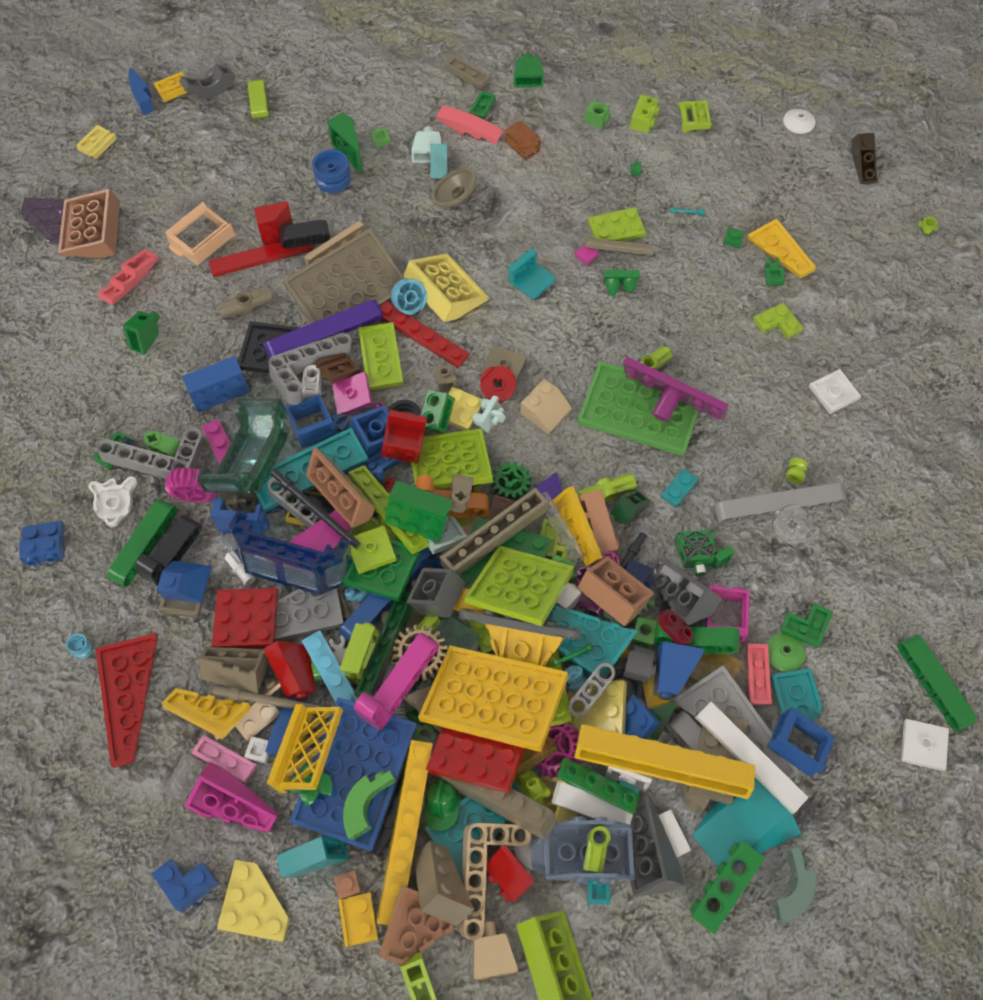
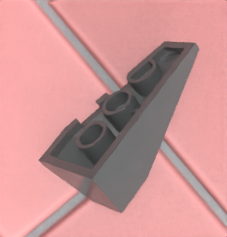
[648,556,723,625]
[630,795,684,897]

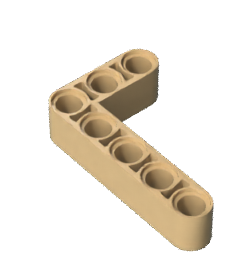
[459,823,531,940]

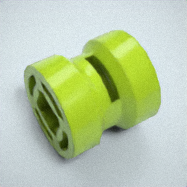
[786,458,809,484]

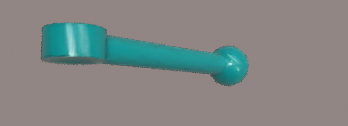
[670,207,705,216]

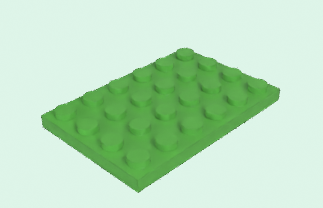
[577,361,705,456]

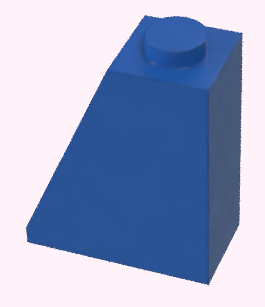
[653,641,704,700]

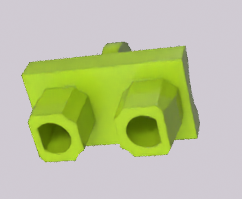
[514,766,551,803]

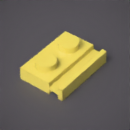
[76,125,117,159]

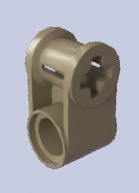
[450,474,473,513]

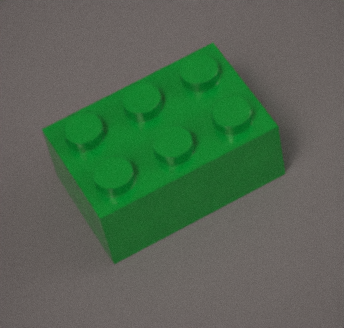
[384,481,453,543]

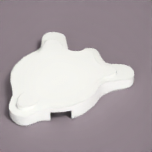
[88,477,138,527]

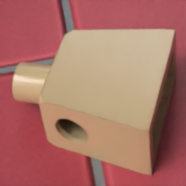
[474,921,518,980]

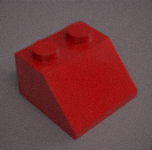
[254,201,293,246]
[486,844,535,904]

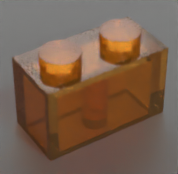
[505,121,541,160]

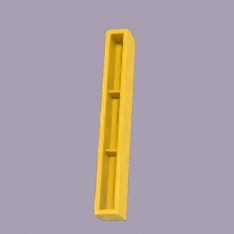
[574,724,755,799]
[376,740,433,925]

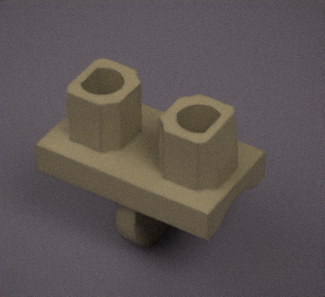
[217,478,256,510]

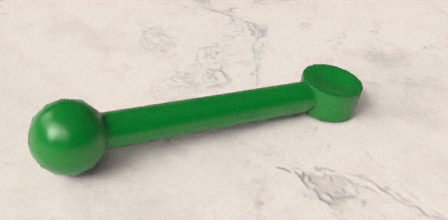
[553,644,593,666]

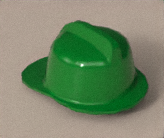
[425,779,460,831]

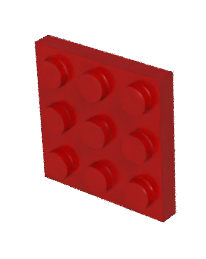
[212,588,278,648]

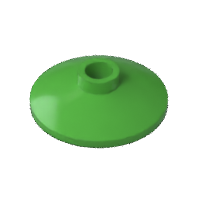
[766,633,806,672]

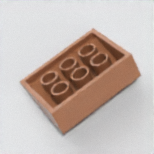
[58,189,120,258]

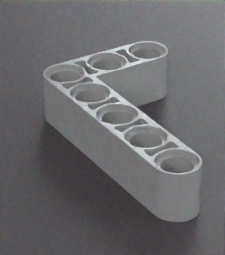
[269,333,351,405]
[97,427,203,479]
[267,477,357,548]

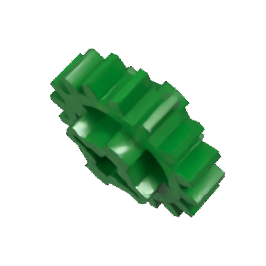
[491,461,532,501]

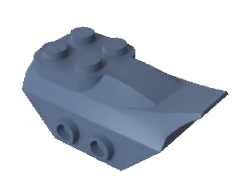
[531,817,635,884]

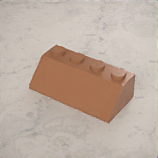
[306,448,375,528]

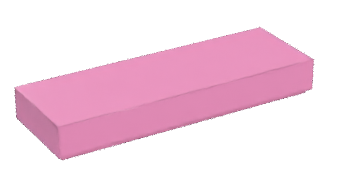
[192,735,257,784]

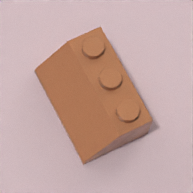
[577,556,655,626]

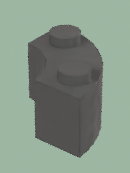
[623,643,657,683]

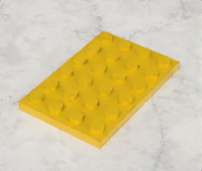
[418,645,569,752]

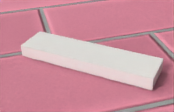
[552,781,633,825]

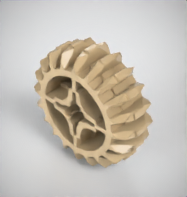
[392,625,448,681]

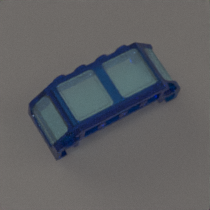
[229,510,352,595]

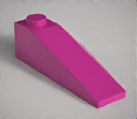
[281,510,351,578]
[184,762,278,832]

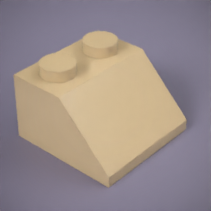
[520,379,572,434]

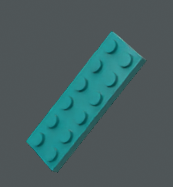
[248,428,369,511]

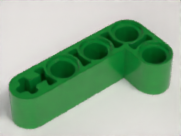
[655,619,740,654]

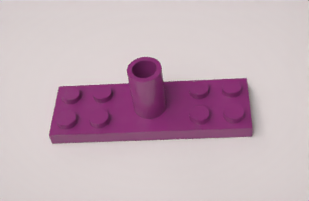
[623,356,729,422]

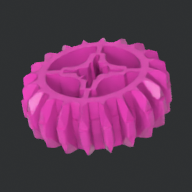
[165,467,219,503]
[529,723,583,779]

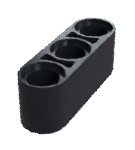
[279,220,330,249]

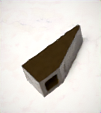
[851,133,878,184]

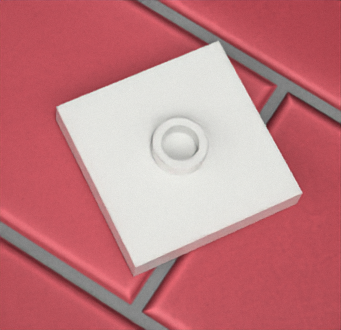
[901,719,949,771]

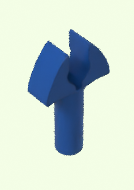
[331,414,350,432]

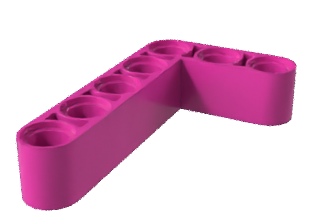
[354,633,439,731]

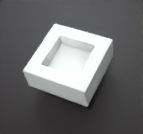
[244,736,269,764]

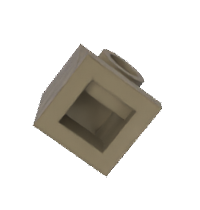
[433,362,457,393]

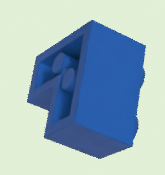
[152,859,220,913]

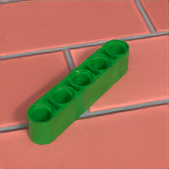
[107,499,177,587]
[897,634,977,732]

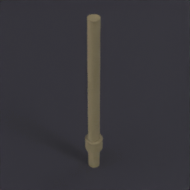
[212,686,331,716]

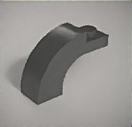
[179,64,236,99]

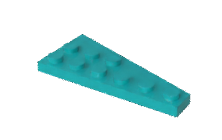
[546,604,638,679]
[425,751,542,878]

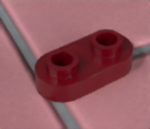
[658,609,693,645]

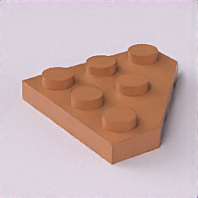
[379,886,454,965]

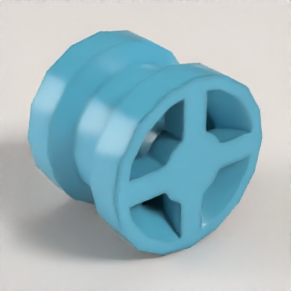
[564,665,587,692]

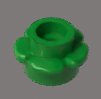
[631,161,641,177]

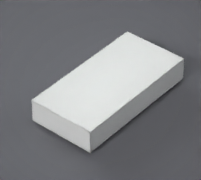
[659,809,691,858]

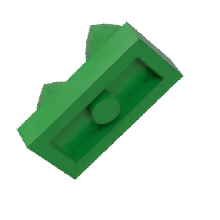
[603,270,640,296]

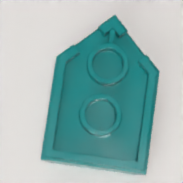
[771,668,823,722]

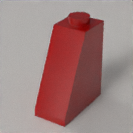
[264,641,316,701]

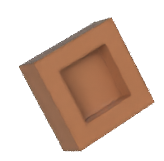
[333,870,361,899]

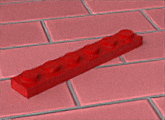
[380,301,469,369]

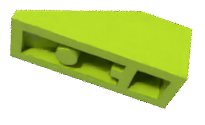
[400,952,437,1000]

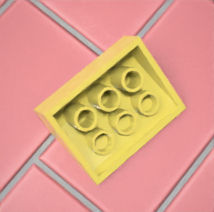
[403,254,489,322]

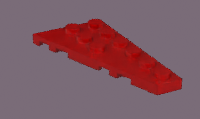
[95,633,158,768]

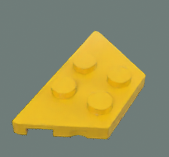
[485,624,564,667]

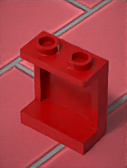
[381,410,427,464]

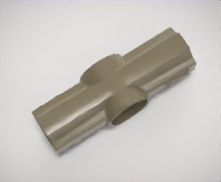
[217,286,273,319]

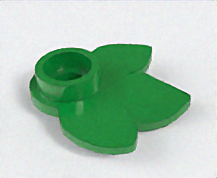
[289,761,333,806]

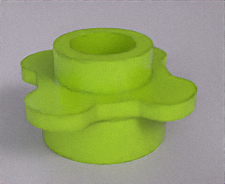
[918,217,939,234]

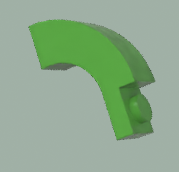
[343,771,397,840]

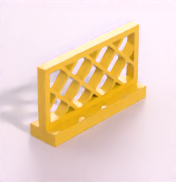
[267,704,343,793]

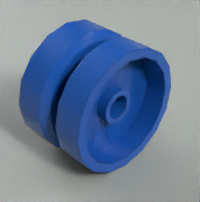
[312,149,351,193]

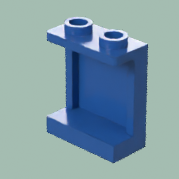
[210,498,270,537]

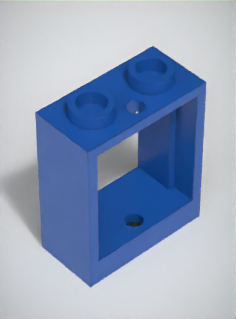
[285,394,337,448]
[767,707,834,777]

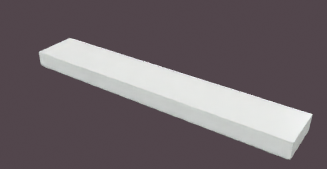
[695,702,809,814]

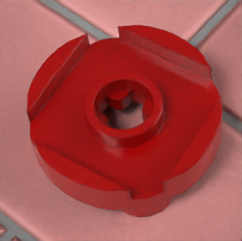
[480,366,517,403]

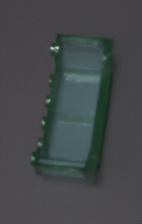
[197,398,287,493]

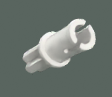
[225,551,256,586]

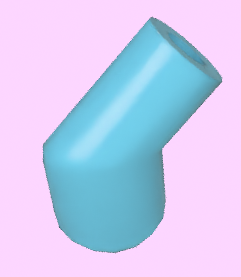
[345,587,370,602]

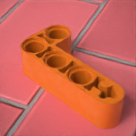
[415,475,490,519]

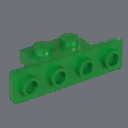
[557,758,639,814]

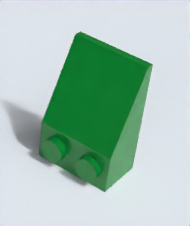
[327,112,363,174]

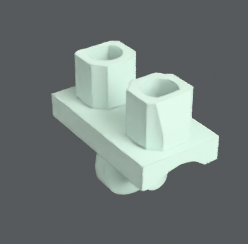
[472,396,506,433]

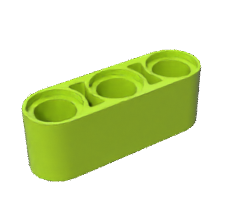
[247,79,269,119]

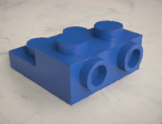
[19,521,65,566]

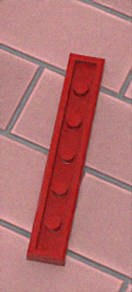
[209,242,313,278]

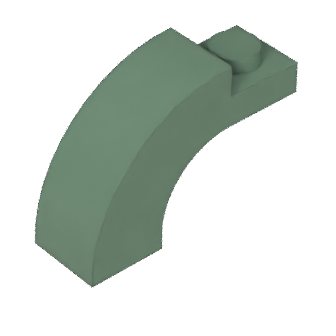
[772,848,816,926]

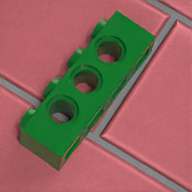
[690,841,765,934]

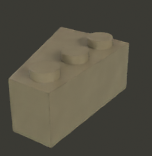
[199,647,267,694]
[414,841,474,926]

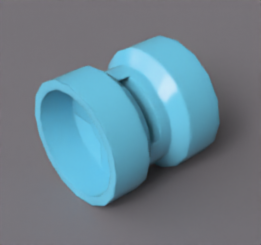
[66,633,93,659]

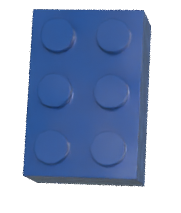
[182,356,249,412]

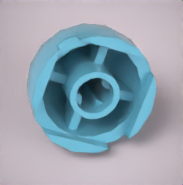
[391,278,427,315]

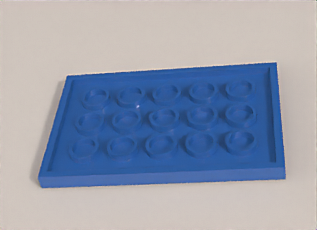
[290,697,418,852]

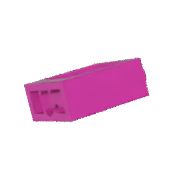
[704,585,750,643]

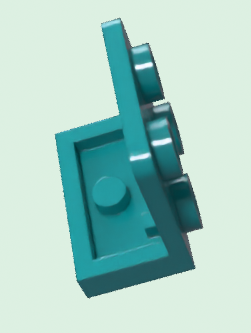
[508,248,555,299]

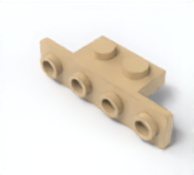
[214,679,281,741]

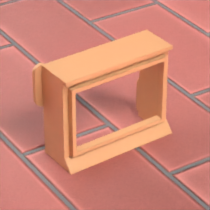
[165,202,236,266]

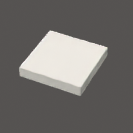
[809,369,861,414]

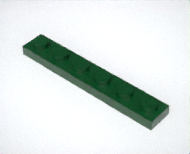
[354,591,413,698]

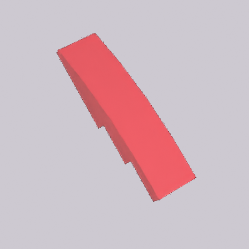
[436,105,503,145]
[98,249,159,305]

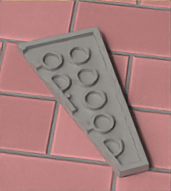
[243,570,344,649]
[671,665,800,780]

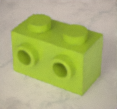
[630,94,660,133]

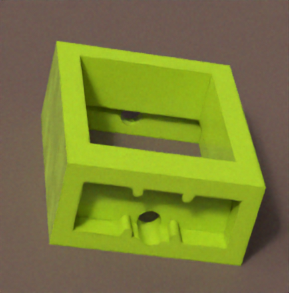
[340,623,380,685]

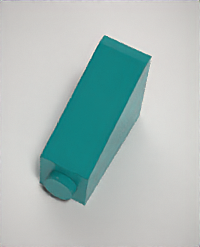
[277,837,350,878]

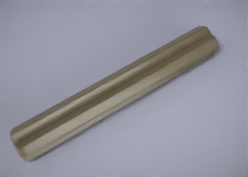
[585,237,653,255]

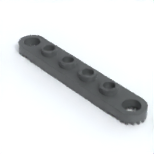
[459,608,581,640]

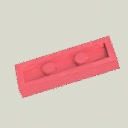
[746,643,772,706]

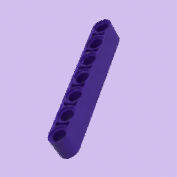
[263,299,384,359]

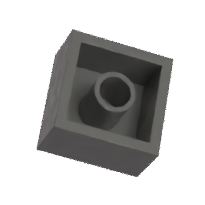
[406,568,466,618]

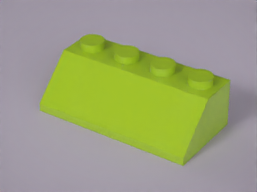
[516,910,593,1000]

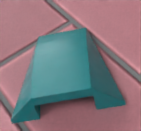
[692,778,801,867]

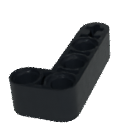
[135,515,202,586]

